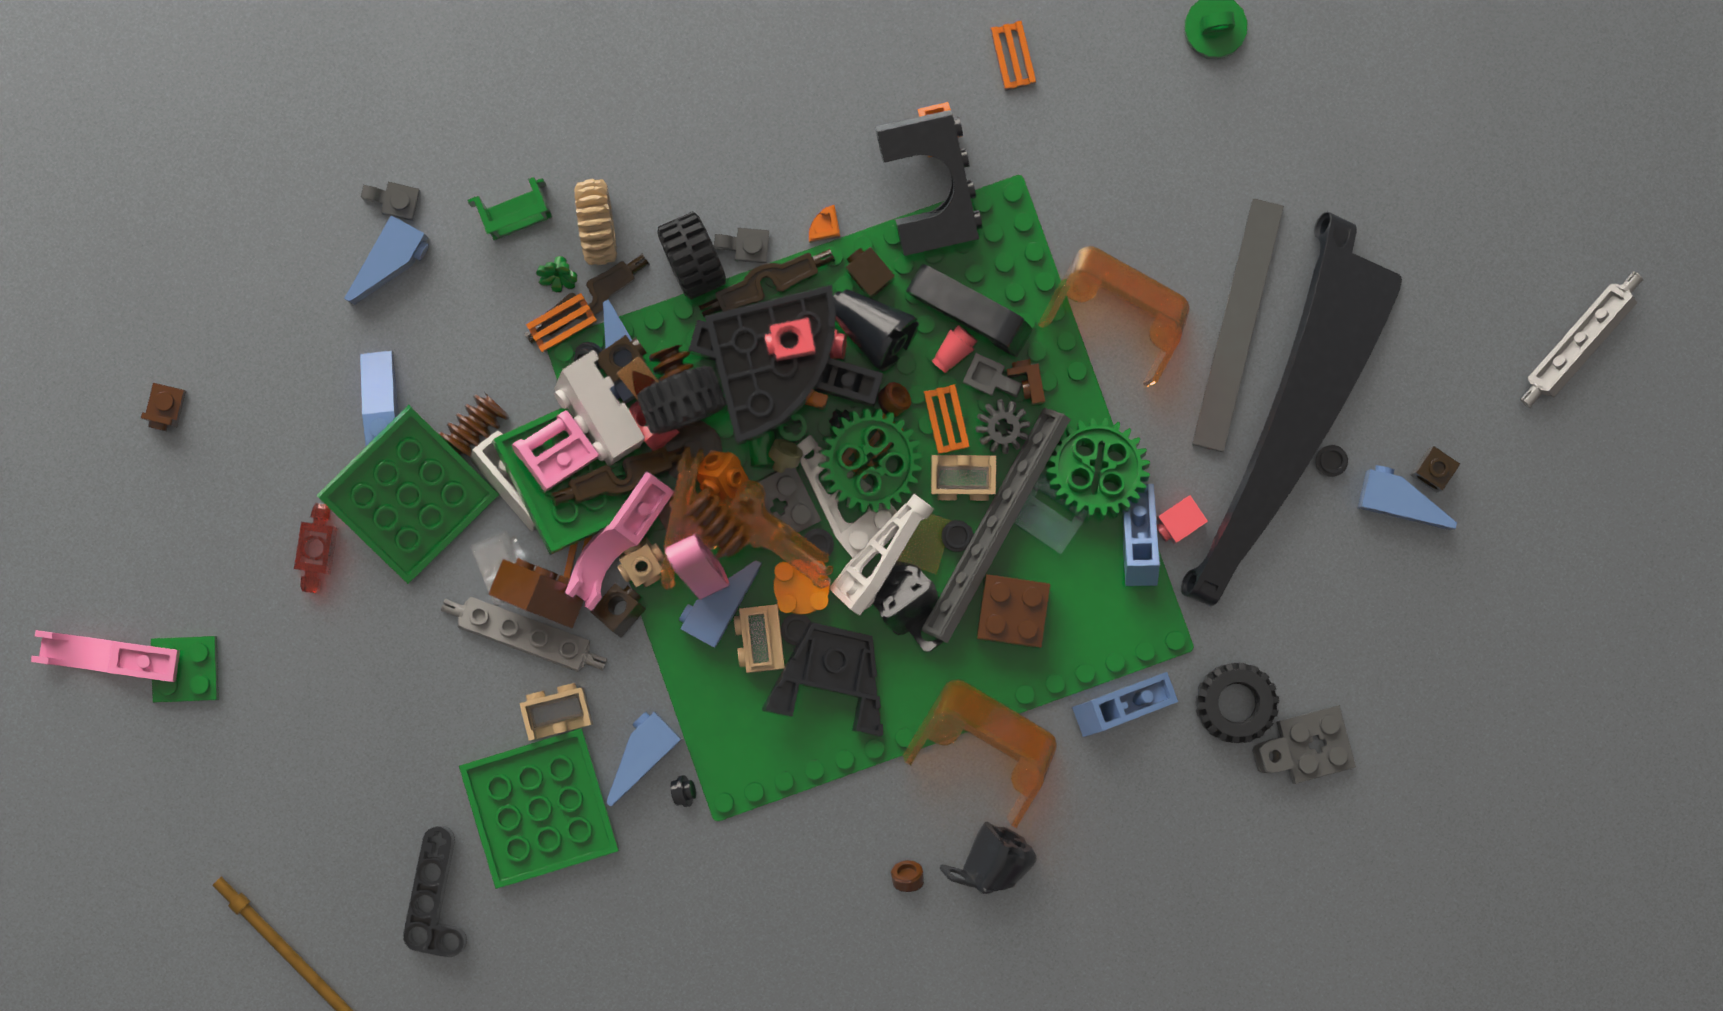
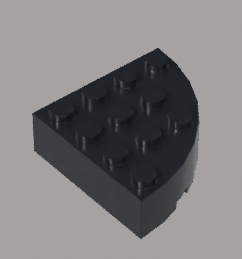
[705,285,836,445]

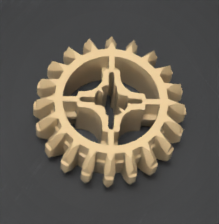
[574,179,617,266]

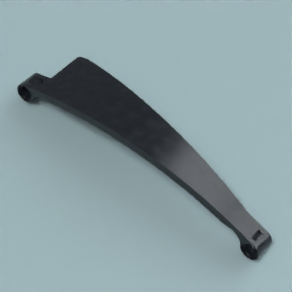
[1181,211,1402,606]

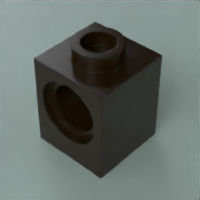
[846,247,895,299]
[597,335,647,386]
[1411,446,1460,493]
[590,583,646,638]

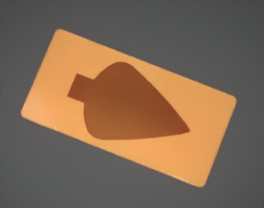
[617,356,659,400]

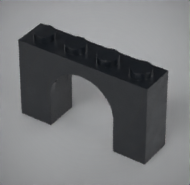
[875,110,983,256]

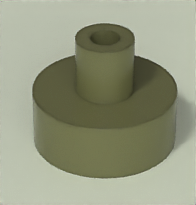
[768,439,803,473]

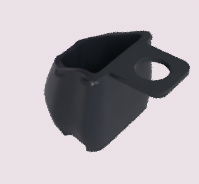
[872,561,943,652]
[940,821,1037,894]

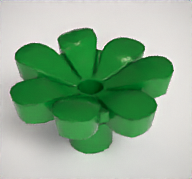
[536,256,577,293]

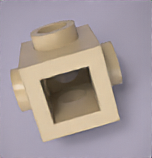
[617,537,666,587]

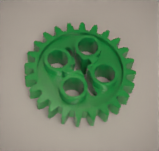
[818,408,922,513]
[1046,417,1150,520]

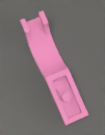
[565,472,675,611]
[31,630,180,682]

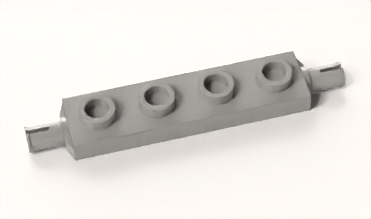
[1520,271,1643,408]
[441,597,607,672]

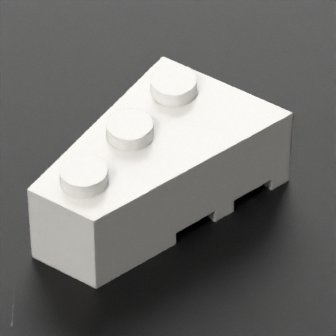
[554,350,645,466]
[470,431,536,532]

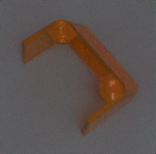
[1038,246,1189,387]
[903,680,1057,828]

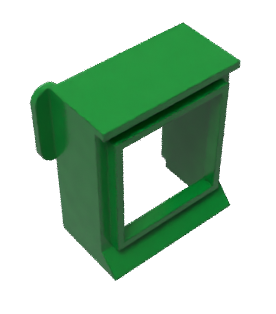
[467,177,552,240]

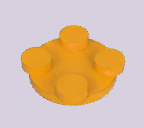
[774,558,830,614]

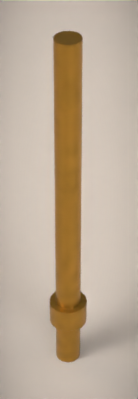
[212,876,354,1011]

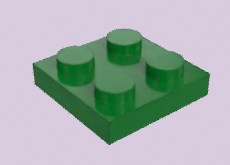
[151,636,219,703]

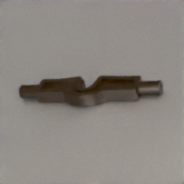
[698,249,835,318]
[524,253,650,345]
[551,446,689,506]

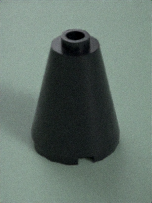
[833,289,919,372]

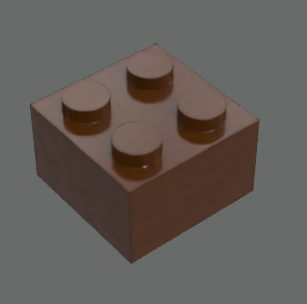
[488,558,584,629]
[976,574,1050,648]

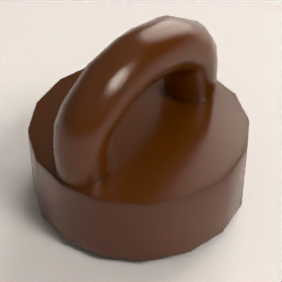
[878,382,911,418]
[891,860,924,892]

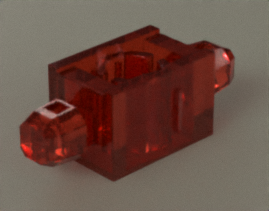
[294,503,338,594]

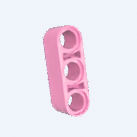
[666,534,730,600]

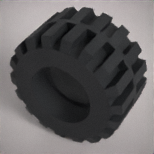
[657,211,726,300]
[637,366,727,434]
[1195,663,1279,743]

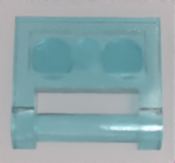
[1014,472,1087,555]

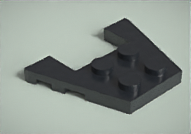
[762,622,884,737]

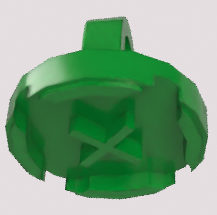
[1184,0,1248,59]

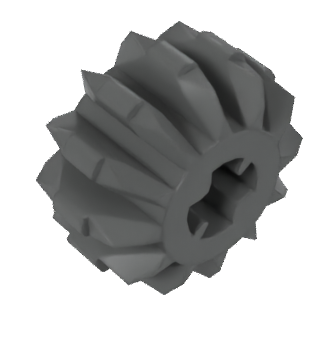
[975,399,1030,454]

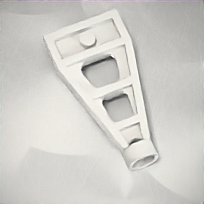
[797,435,897,559]
[830,494,934,616]

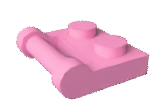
[512,410,599,492]

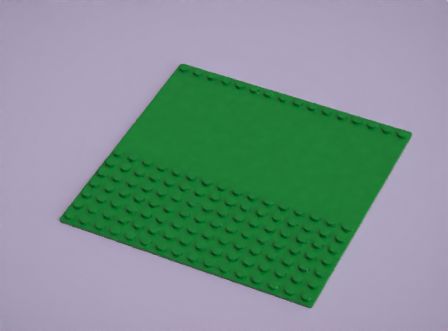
[547,175,1194,821]

